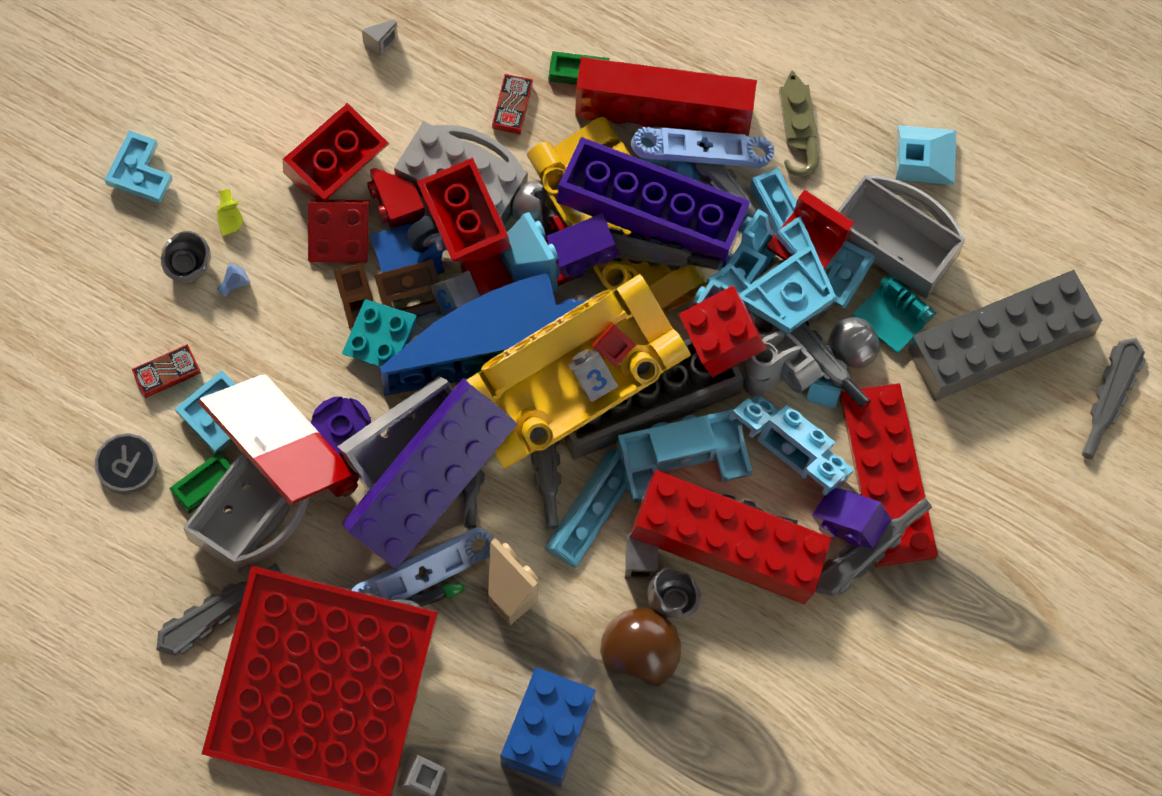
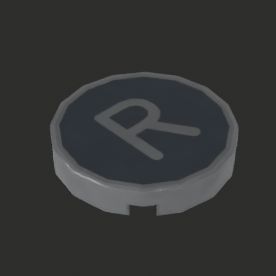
[95,433,158,495]

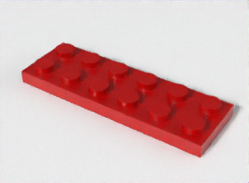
[839,383,938,568]

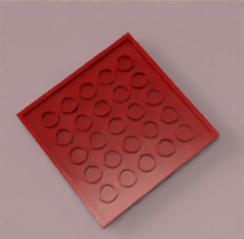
[201,566,439,796]

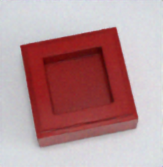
[591,323,636,368]

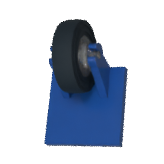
[370,215,447,275]

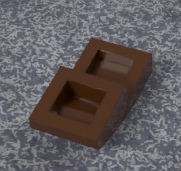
[334,263,374,328]

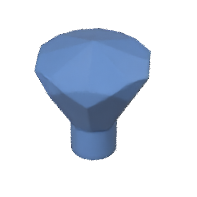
[217,263,251,297]

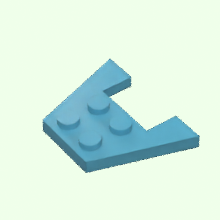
[707,216,836,334]

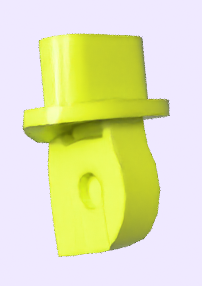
[217,188,243,236]

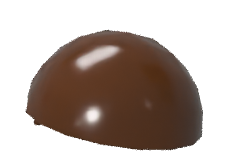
[600,608,681,686]

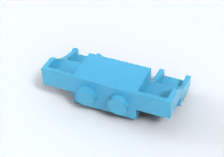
[693,209,776,304]
[728,394,854,496]
[617,408,752,503]

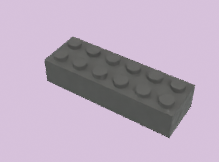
[908,270,1102,401]
[564,338,744,460]

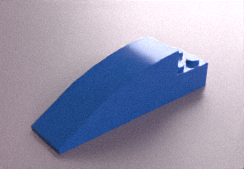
[380,272,597,396]

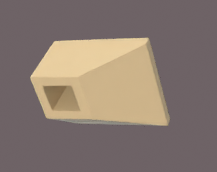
[488,538,538,626]

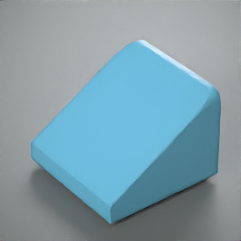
[807,377,841,408]

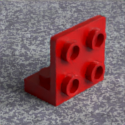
[767,189,854,270]
[308,199,370,263]

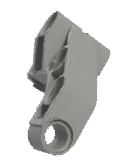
[743,260,824,396]

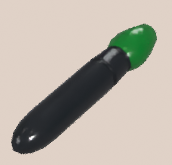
[404,583,465,607]

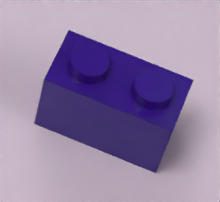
[546,213,620,278]
[812,488,891,549]

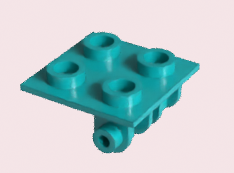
[852,275,937,354]
[342,299,418,367]

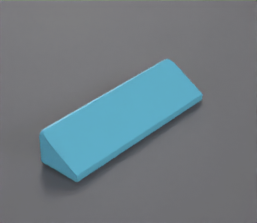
[750,168,831,271]
[544,449,628,568]

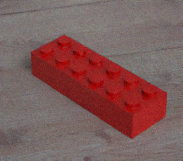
[575,57,757,137]
[629,470,832,604]

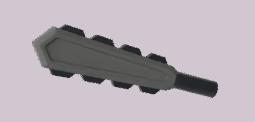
[610,227,723,271]
[790,321,871,409]

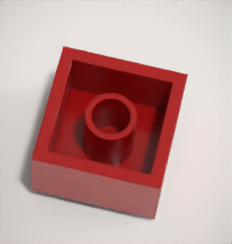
[679,285,767,377]

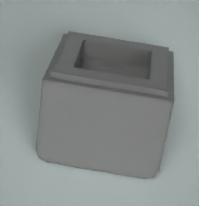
[362,20,398,56]
[397,755,445,796]

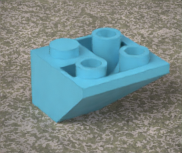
[895,125,956,185]
[500,212,560,292]

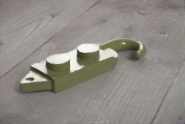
[779,70,819,177]

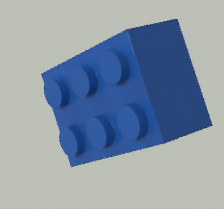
[500,667,596,787]

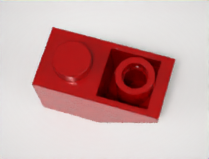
[367,168,425,229]

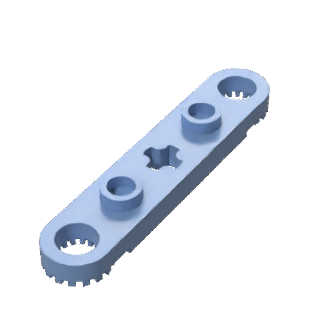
[631,127,775,168]
[352,528,493,600]

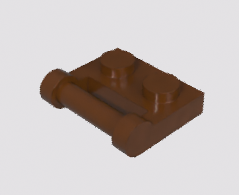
[374,259,441,316]

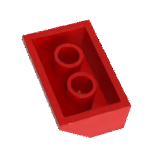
[283,103,389,202]
[417,157,511,262]

